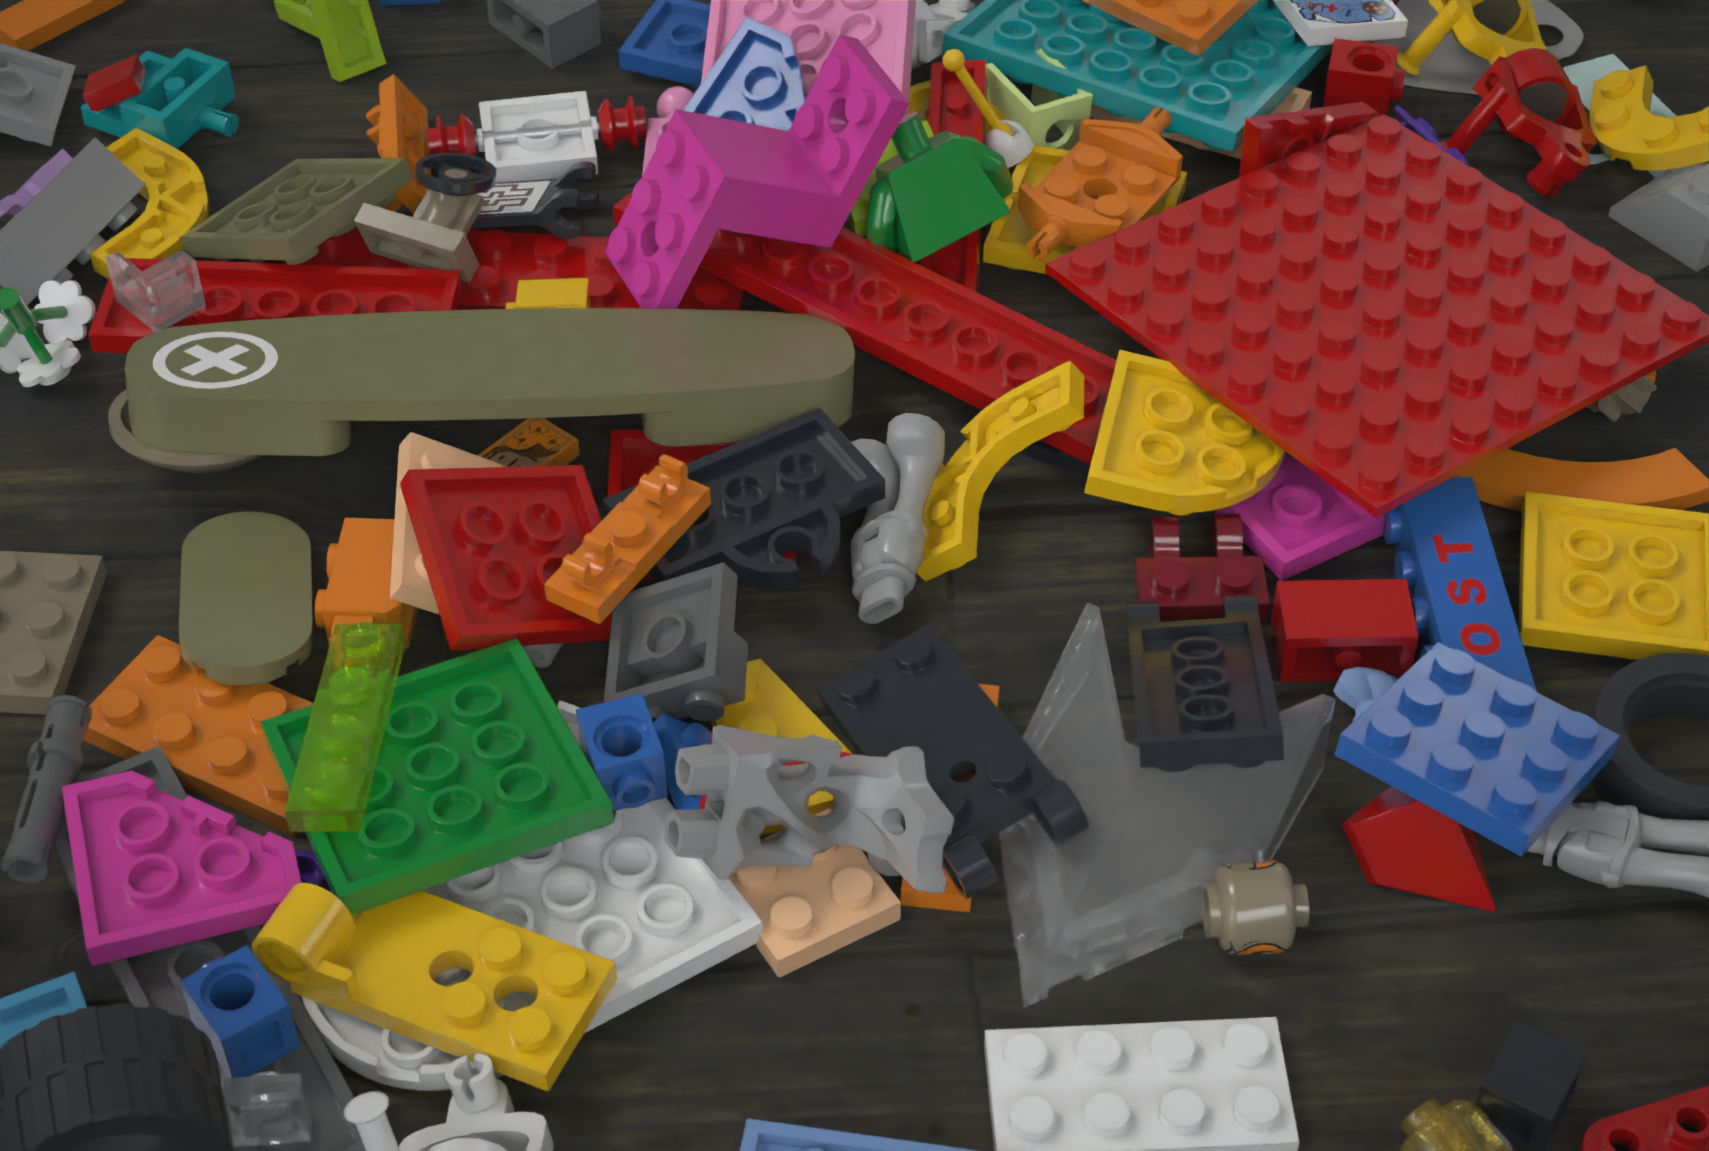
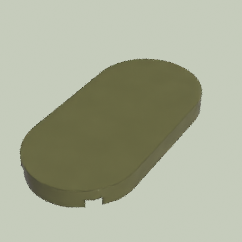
[179,511,313,685]

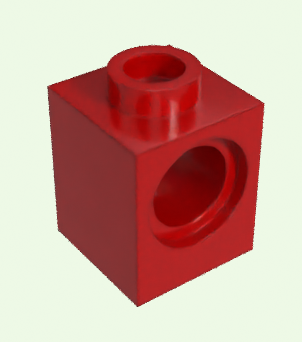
[1323,38,1406,117]

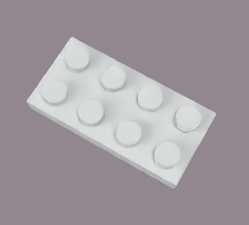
[984,1017,1299,1151]

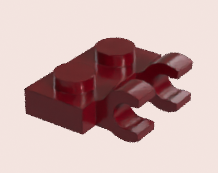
[1134,514,1270,622]

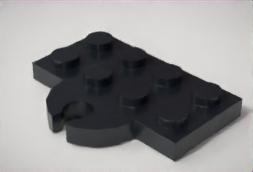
[603,408,885,590]

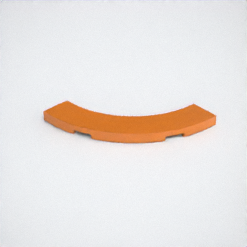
[1455,448,1709,512]

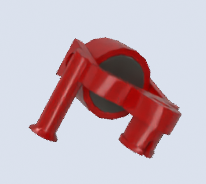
[1439,48,1598,199]

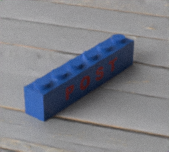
[1383,477,1537,692]

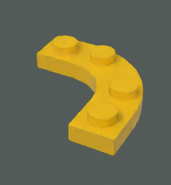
[1589,65,1709,171]
[90,128,209,279]
[917,360,1084,582]

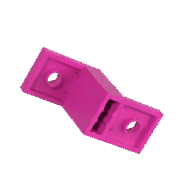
[605,35,910,309]

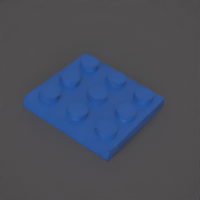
[1335,642,1620,857]

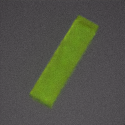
[285,622,405,832]

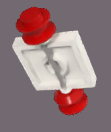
[427,91,647,183]

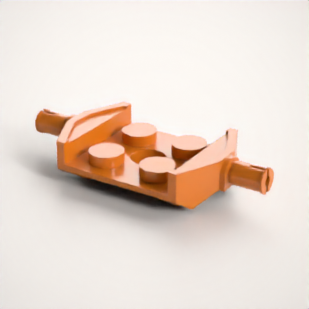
[1018,107,1183,261]

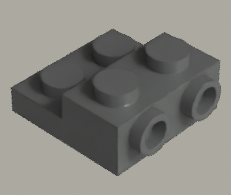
[604,562,748,722]

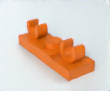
[366,74,431,214]
[544,454,711,624]

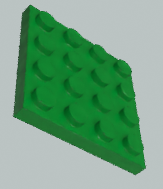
[260,638,615,915]

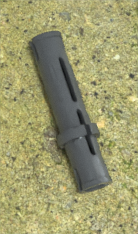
[2,695,92,883]

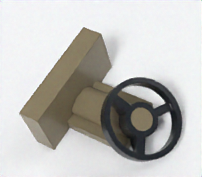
[354,153,496,283]

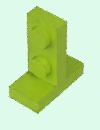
[273,0,386,82]

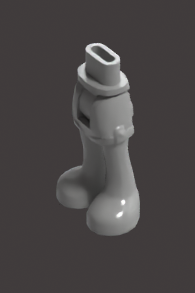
[850,413,945,624]
[1527,801,1709,899]

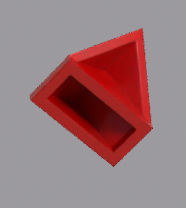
[1342,786,1497,912]

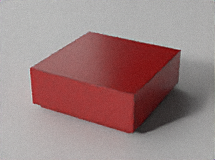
[82,54,146,112]

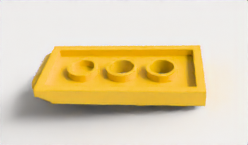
[252,883,617,1092]

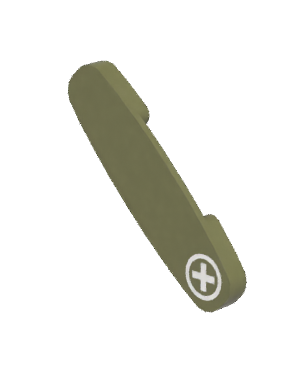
[124,308,855,456]

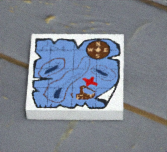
[1273,0,1408,46]

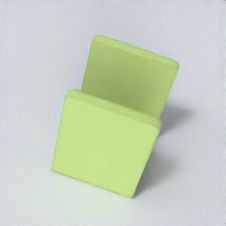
[986,49,1093,151]

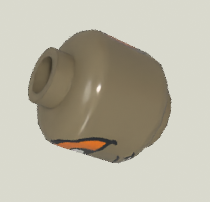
[1202,860,1309,955]

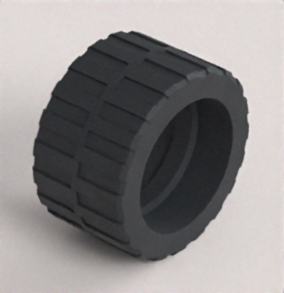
[0,1004,234,1151]

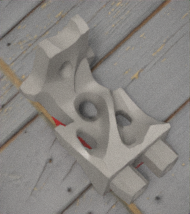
[664,725,954,893]

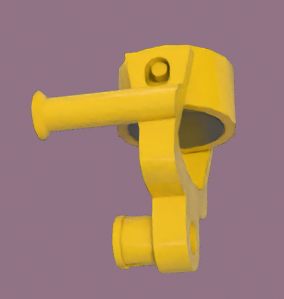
[1397,0,1547,76]

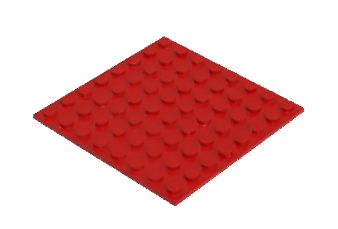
[1045,114,1709,518]

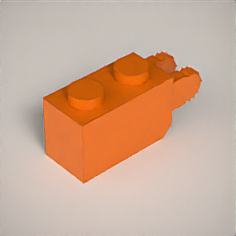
[315,518,418,691]

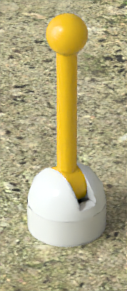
[942,49,1034,168]

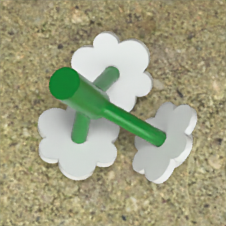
[0,280,95,387]

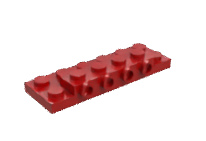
[88,258,463,354]

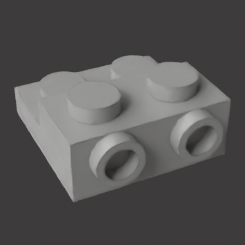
[0,43,76,147]

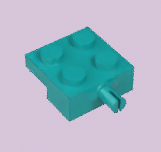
[80,48,239,149]

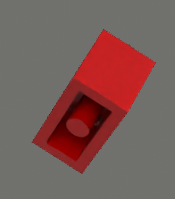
[1270,579,1418,683]

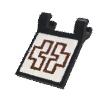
[470,161,600,239]

